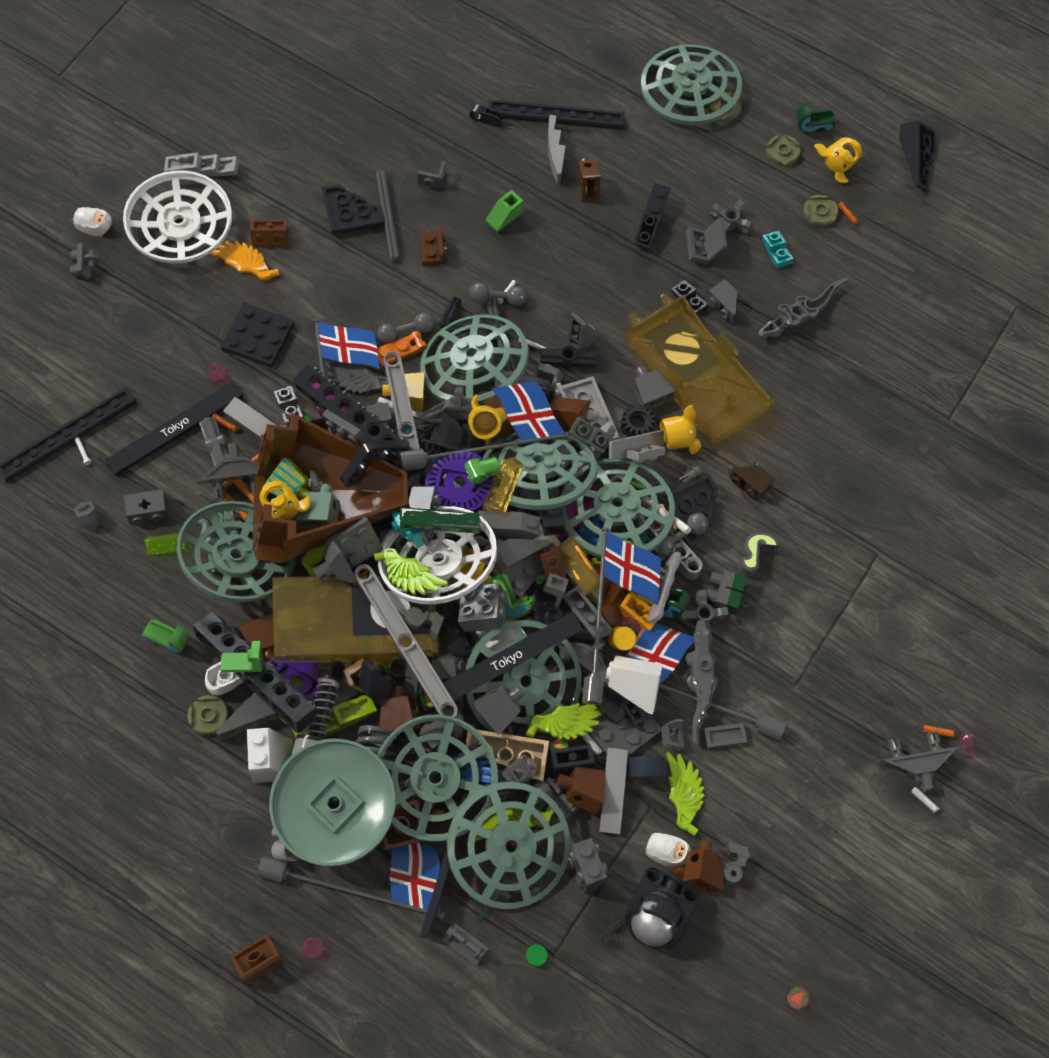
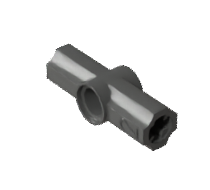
[199,417,227,467]

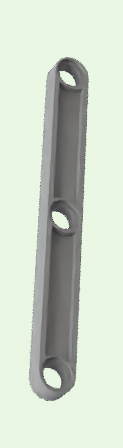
[384,351,426,486]
[355,565,457,718]

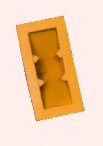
[619,591,656,631]

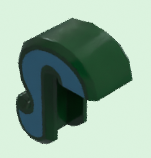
[795,102,836,133]
[645,589,691,619]

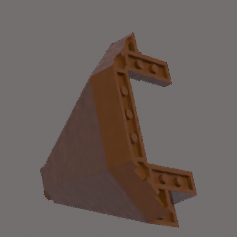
[252,412,410,563]

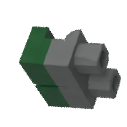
[706,570,747,615]

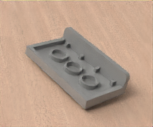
[555,376,619,451]

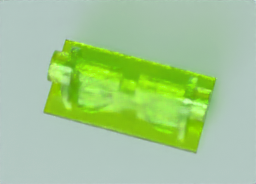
[145,533,187,556]

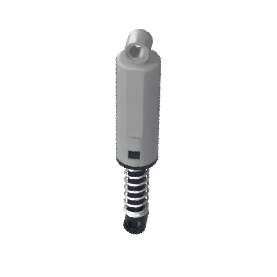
[271,661,346,861]

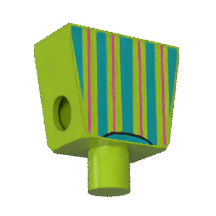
[262,458,310,500]

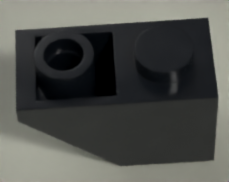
[359,658,396,706]

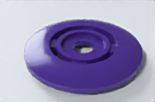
[425,451,494,512]
[267,651,323,708]

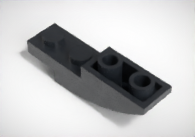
[633,183,671,249]
[434,585,472,658]

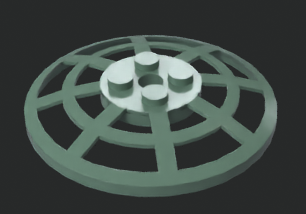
[641,44,742,125]
[420,315,529,405]
[483,432,597,510]
[561,459,675,558]
[177,501,296,602]
[465,620,582,736]
[377,715,498,841]
[447,782,570,909]

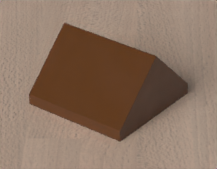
[549,397,590,432]
[592,583,629,628]
[383,800,426,850]
[230,934,284,986]

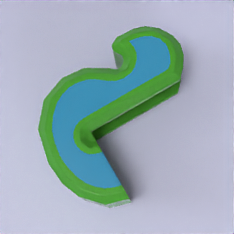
[489,573,535,618]
[142,619,190,653]

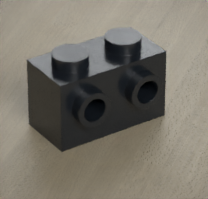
[549,744,595,779]

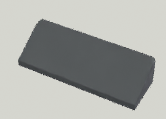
[562,586,612,639]

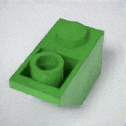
[485,190,524,233]

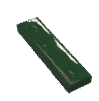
[399,507,481,534]

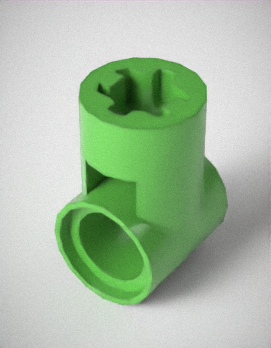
[464,457,500,484]

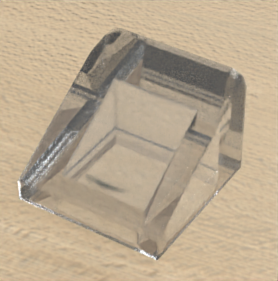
[309,470,323,492]

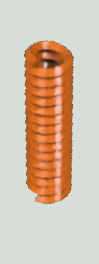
[838,202,859,225]
[212,413,239,433]
[923,725,954,738]

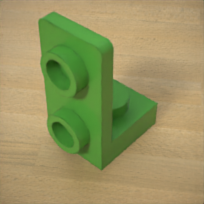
[220,641,263,672]

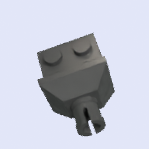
[312,516,383,583]

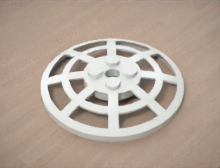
[123,171,232,263]
[378,506,497,604]

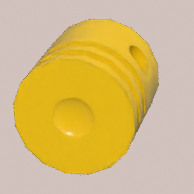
[607,626,636,650]

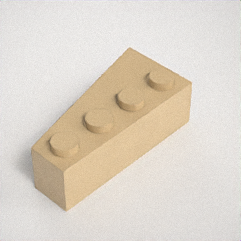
[465,730,549,782]

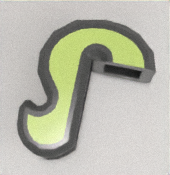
[739,533,779,577]

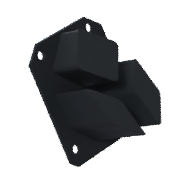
[429,408,484,455]

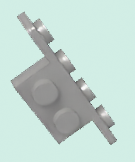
[609,430,665,463]
[636,551,681,623]

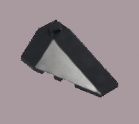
[899,120,936,191]

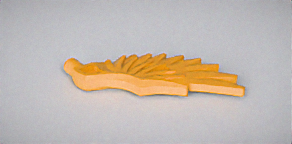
[209,241,279,281]

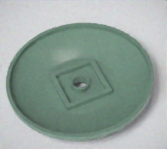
[269,739,396,866]

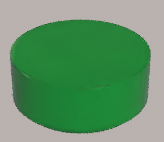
[526,944,547,967]

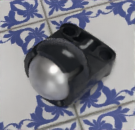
[624,867,700,949]

